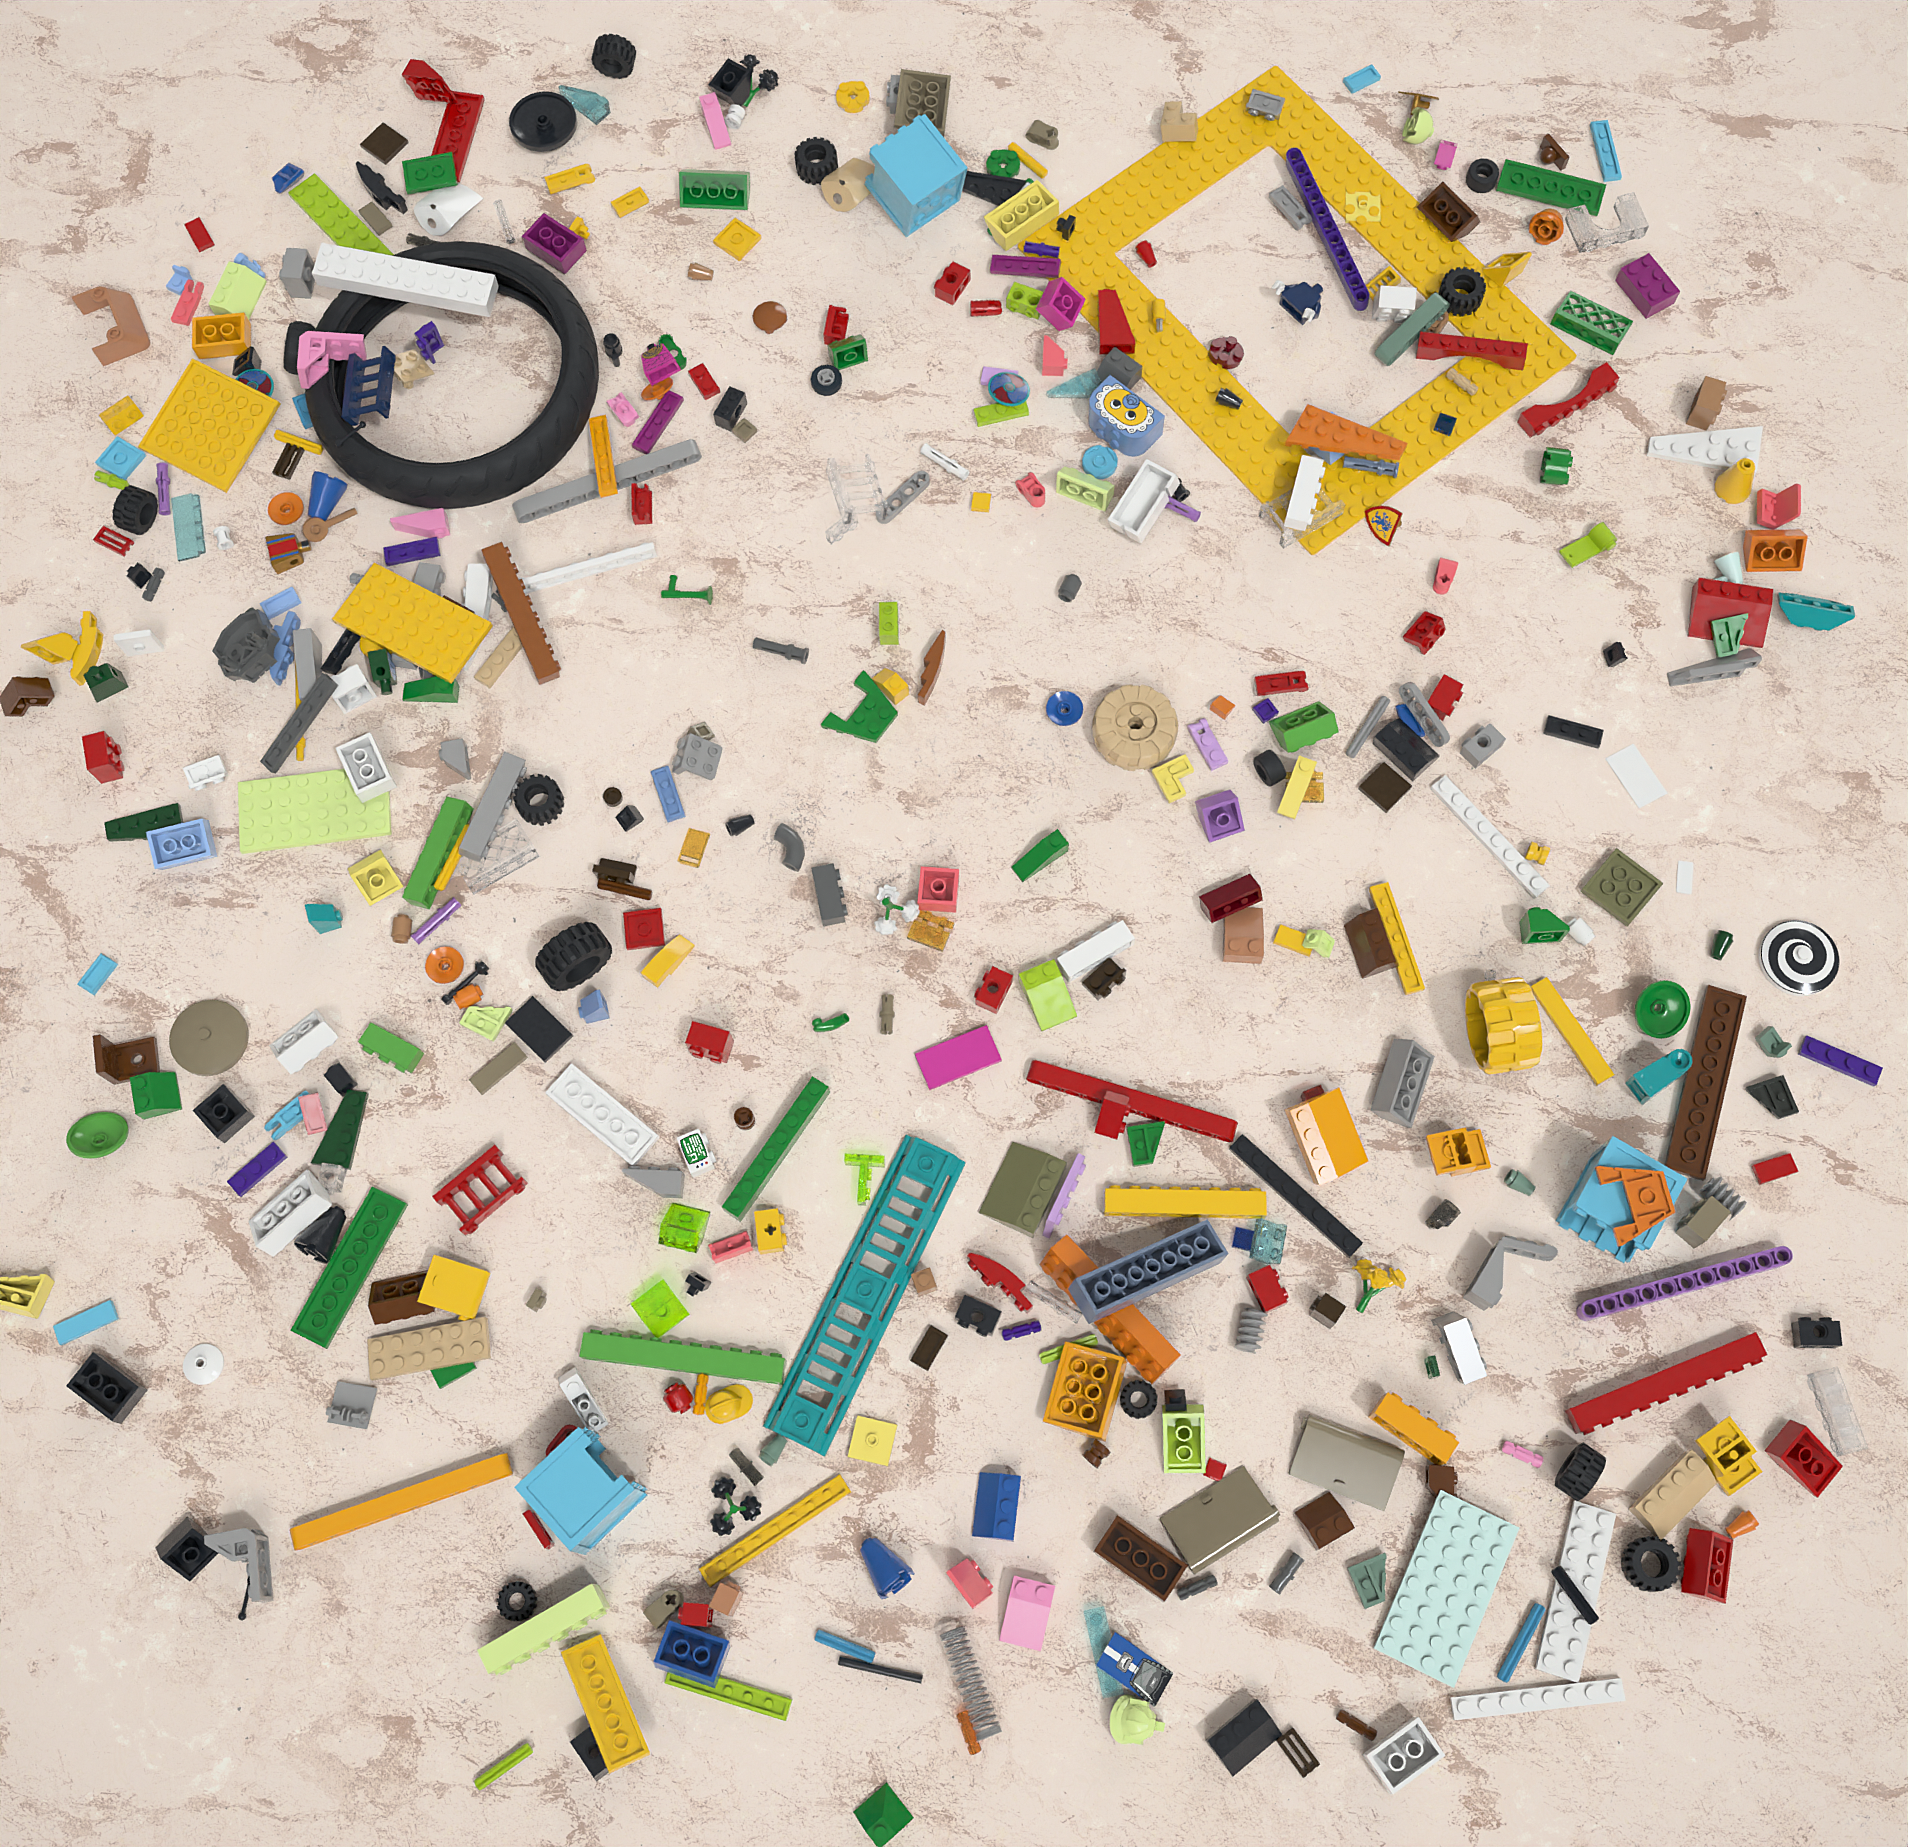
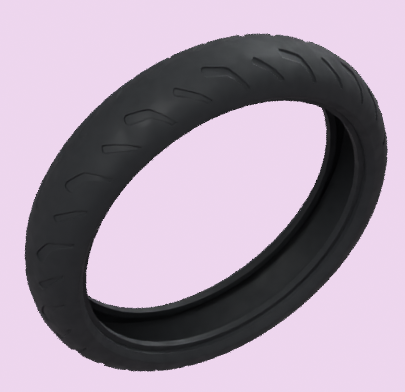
[305,241,599,509]

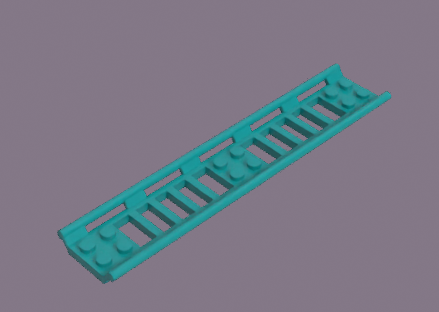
[763,1135,966,1457]

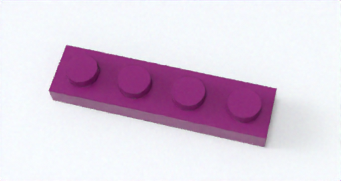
[990,255,1061,278]
[632,390,684,454]

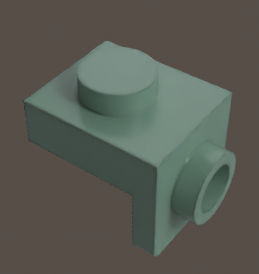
[1755,1026,1792,1058]

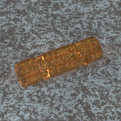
[956,1710,981,1755]

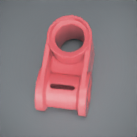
[1015,472,1046,508]
[1433,557,1458,595]

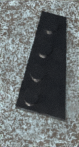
[962,171,1026,206]

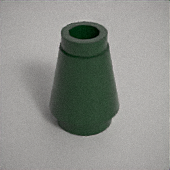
[1710,930,1734,961]

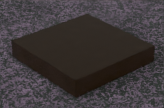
[360,122,409,165]
[1358,762,1412,813]

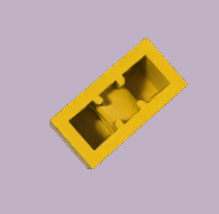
[754,1208,787,1255]

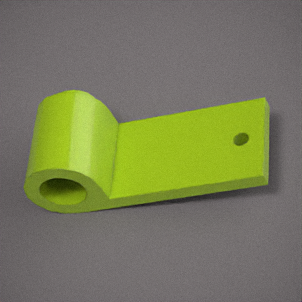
[1559,522,1617,568]

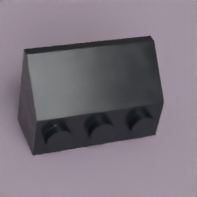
[1372,718,1440,781]
[1205,1699,1282,1777]

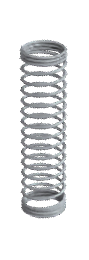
[940,1626,1002,1741]

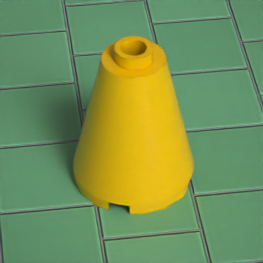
[1715,458,1755,504]

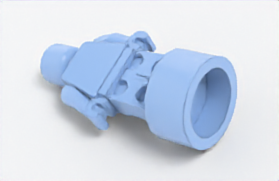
[234,253,265,278]

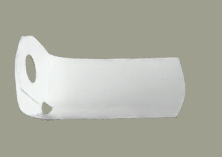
[414,183,483,236]

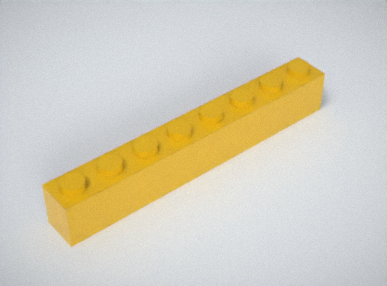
[1104,1185,1267,1219]

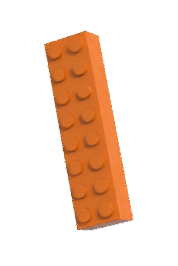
[1039,1235,1181,1384]

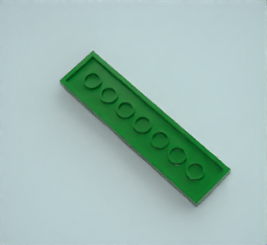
[290,1187,408,1349]

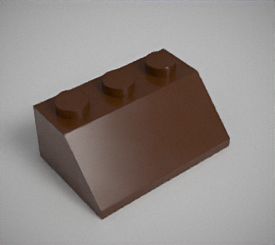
[1417,181,1481,242]
[1344,908,1399,979]
[368,1270,435,1325]

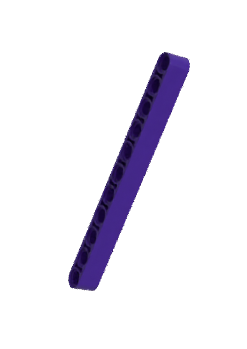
[1286,148,1369,311]

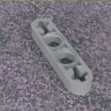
[876,471,930,524]
[1399,682,1450,747]

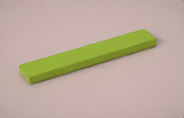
[664,1672,793,1721]

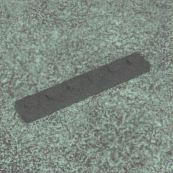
[260,673,338,774]

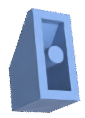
[578,989,610,1024]

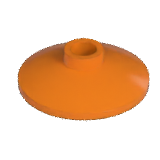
[641,377,673,400]
[268,492,304,525]
[425,947,464,984]

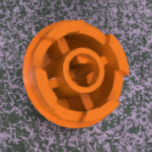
[1529,208,1564,245]

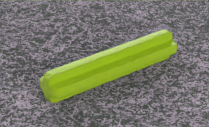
[1039,1334,1098,1364]
[474,1743,533,1790]

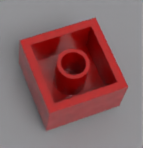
[82,731,124,784]
[685,1021,734,1064]

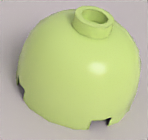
[1402,107,1434,144]

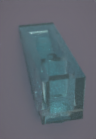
[558,85,611,125]
[1046,368,1102,399]

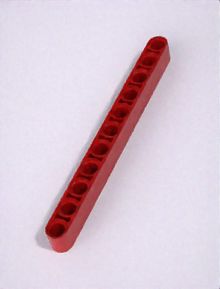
[1026,1060,1238,1142]

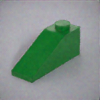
[402,676,460,703]
[1011,829,1069,883]

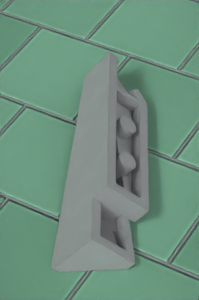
[1667,648,1762,687]

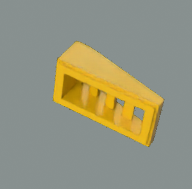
[1366,265,1401,301]

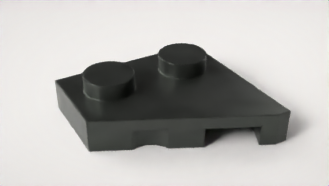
[1745,1075,1799,1119]

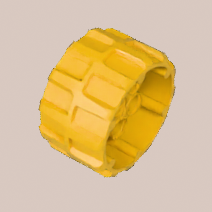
[1465,977,1542,1075]

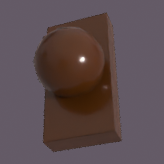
[1540,133,1570,171]

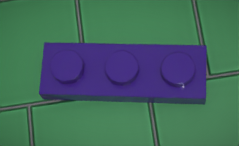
[383,537,441,567]
[227,1142,288,1197]

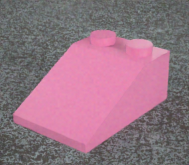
[999,1576,1055,1651]

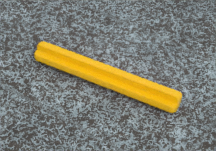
[434,824,470,891]

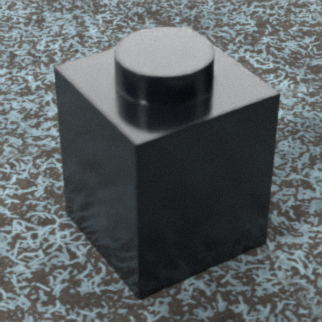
[324,1063,358,1097]

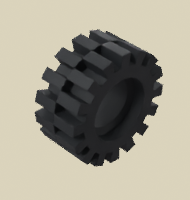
[1120,1380,1158,1419]
[496,1581,538,1621]

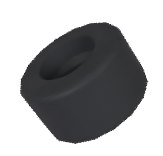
[1466,158,1499,193]
[1253,749,1286,787]

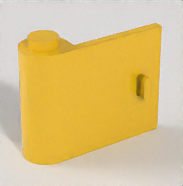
[417,1255,491,1321]

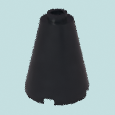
[294,1206,347,1264]

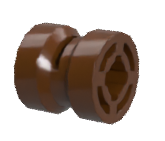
[734,1107,755,1131]
[1082,1439,1111,1469]

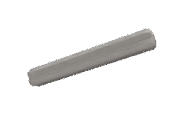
[1346,696,1390,758]

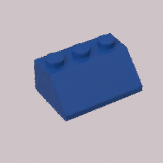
[972,1472,1021,1542]

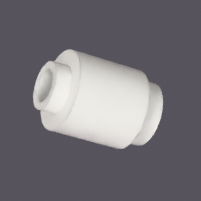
[1567,918,1595,946]

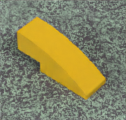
[640,934,695,988]

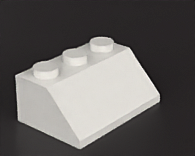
[269,1009,338,1074]

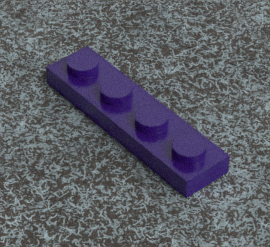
[1798,1036,1883,1087]

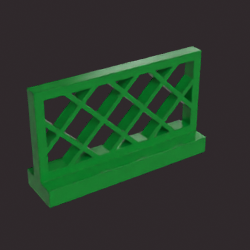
[1550,290,1633,355]

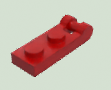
[1254,671,1309,696]

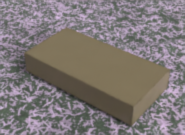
[358,201,393,236]

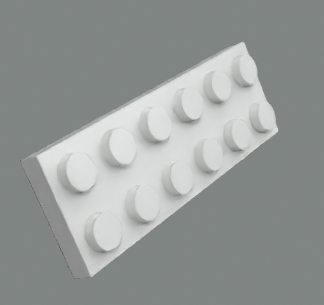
[545,1063,660,1166]

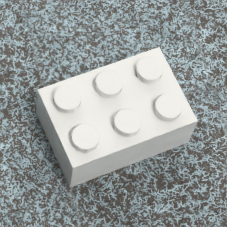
[1372,285,1417,323]
[336,732,397,803]
[1362,1716,1445,1794]

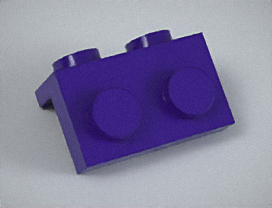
[414,321,444,364]

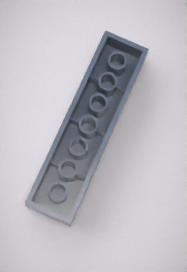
[1068,1219,1229,1324]

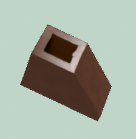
[1425,1465,1458,1499]

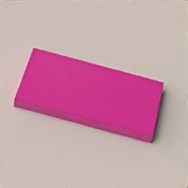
[915,1025,1002,1091]

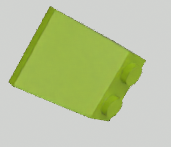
[1018,959,1077,1031]
[1162,1404,1206,1473]

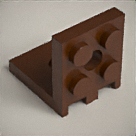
[92,1034,160,1085]

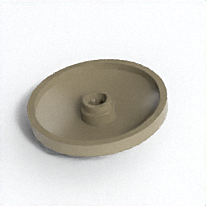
[169,1000,249,1076]

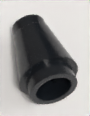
[1215,388,1243,409]
[725,814,755,836]

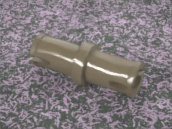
[879,994,895,1035]

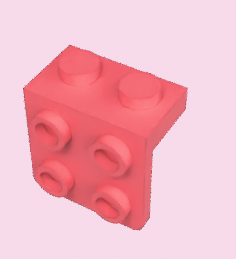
[1757,483,1801,530]

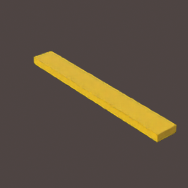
[699,1474,851,1588]

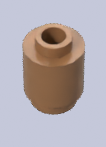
[391,914,412,944]

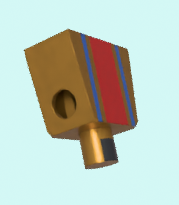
[265,533,312,574]

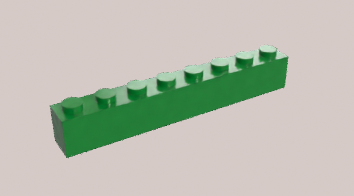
[722,1076,830,1222]

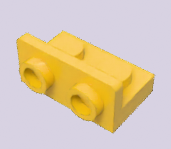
[99,395,144,435]

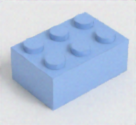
[146,819,217,870]

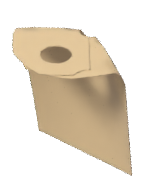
[821,158,875,212]

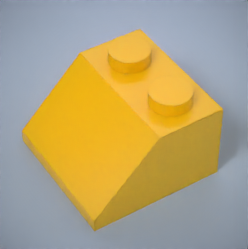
[20,632,78,665]

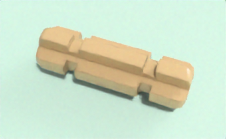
[1446,368,1478,396]

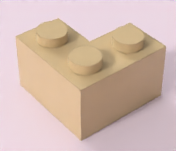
[1160,101,1198,142]

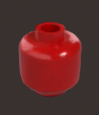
[663,1382,693,1414]

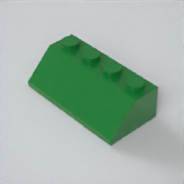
[679,169,750,210]

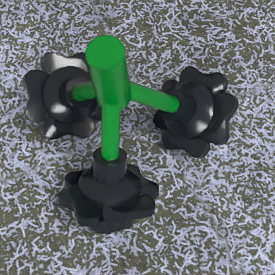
[740,54,779,107]
[710,1477,762,1536]

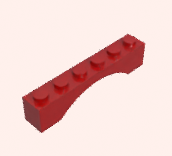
[1416,332,1528,370]
[1517,362,1620,438]

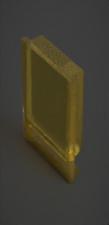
[677,828,710,868]

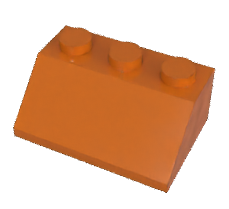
[1743,529,1808,572]

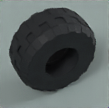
[283,321,316,375]

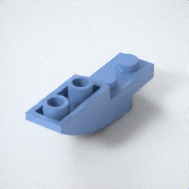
[269,611,301,686]

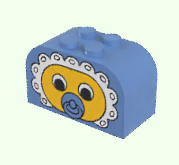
[1088,375,1165,457]

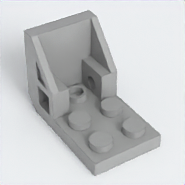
[204,1528,273,1603]

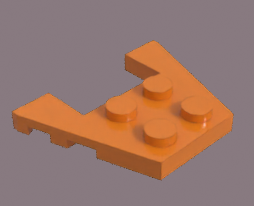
[1595,1166,1675,1247]

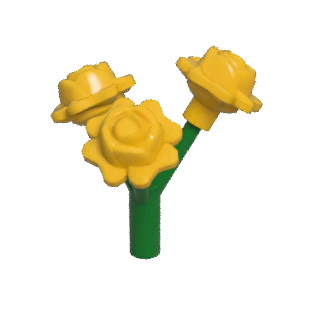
[1352,1259,1407,1313]

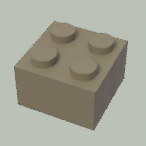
[1675,1195,1731,1248]

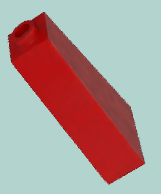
[1097,289,1135,354]

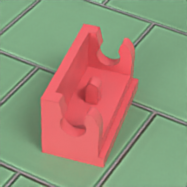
[708,1231,754,1264]

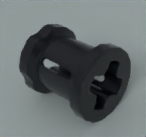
[1174,478,1190,502]

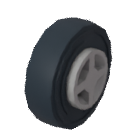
[811,364,842,396]

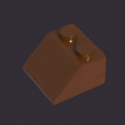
[1294,1492,1355,1551]

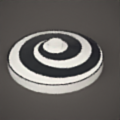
[1758,920,1840,996]

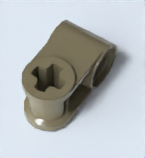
[1026,120,1059,150]
[643,1590,684,1630]

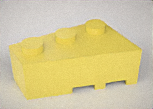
[0,1274,55,1319]

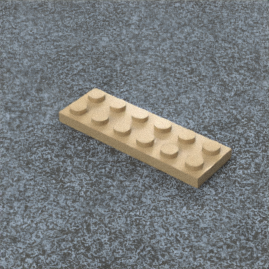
[367,1317,491,1381]

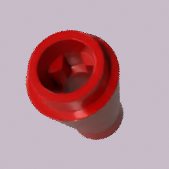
[1135,240,1157,268]

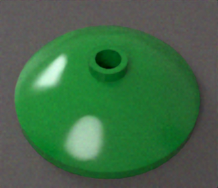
[1634,980,1691,1039]

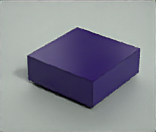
[1252,698,1279,724]

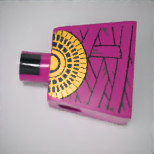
[641,343,681,386]

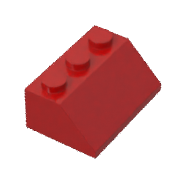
[1681,1528,1734,1604]

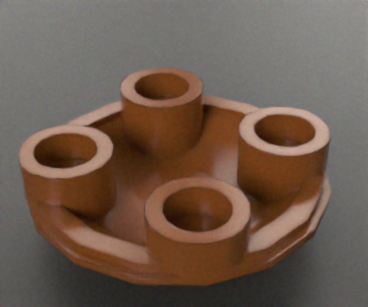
[752,301,787,334]

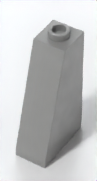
[293,628,322,701]

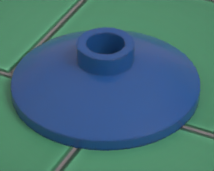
[1046,691,1083,726]

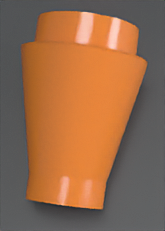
[1725,1510,1759,1539]

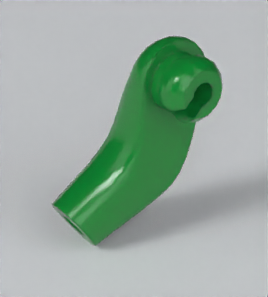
[812,1013,849,1032]

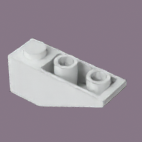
[558,1367,608,1432]

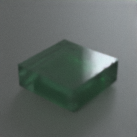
[1424,1355,1440,1379]

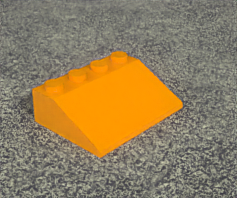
[1284,1087,1369,1185]
[1043,1341,1127,1442]

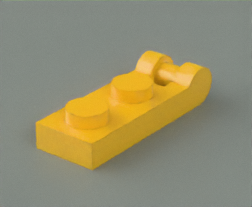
[544,164,595,194]

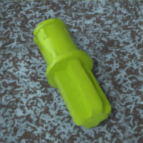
[94,470,130,490]

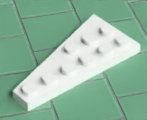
[1647,426,1763,476]

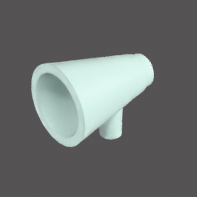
[1714,552,1743,584]

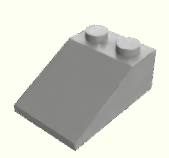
[1463,1240,1504,1311]

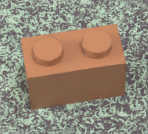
[709,1581,744,1617]

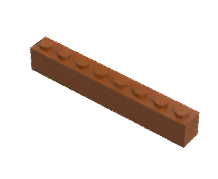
[481,542,561,685]

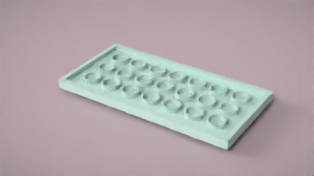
[1373,1490,1519,1688]

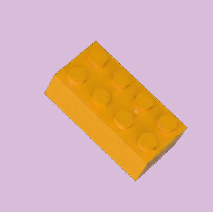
[1368,1392,1459,1466]

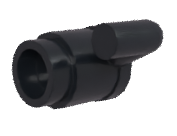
[603,333,623,367]

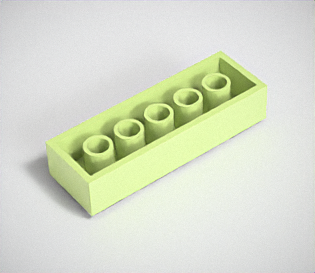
[477,1584,611,1675]

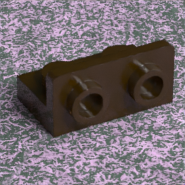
[1082,958,1127,1001]

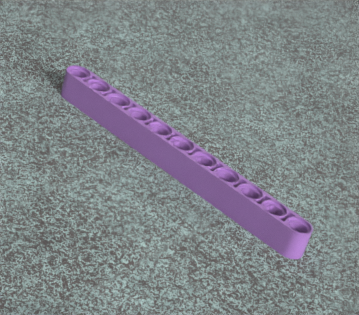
[1576,1246,1793,1321]

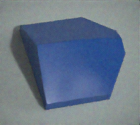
[272,163,304,194]

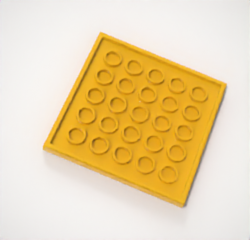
[138,358,281,493]

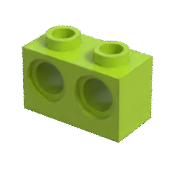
[1006,282,1044,319]
[879,602,899,645]

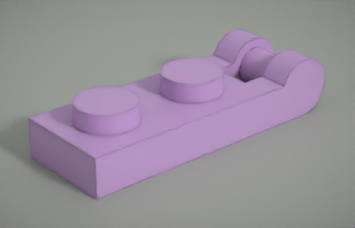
[1187,718,1228,771]

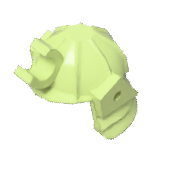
[1110,1694,1165,1745]

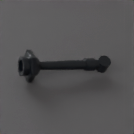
[441,960,489,1005]

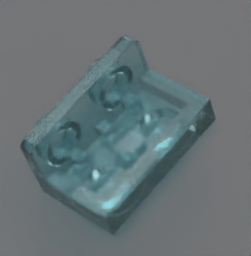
[1249,1218,1287,1264]

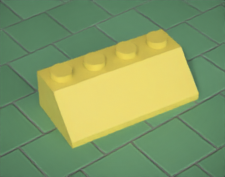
[984,180,1059,251]

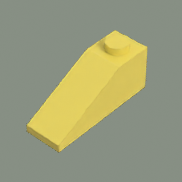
[1277,755,1317,819]

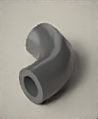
[774,823,805,872]

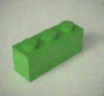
[358,1022,424,1074]

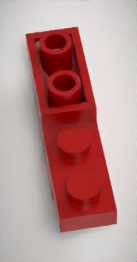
[967,1253,1033,1314]

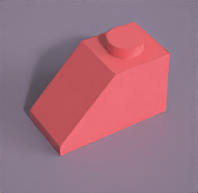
[1042,335,1068,376]

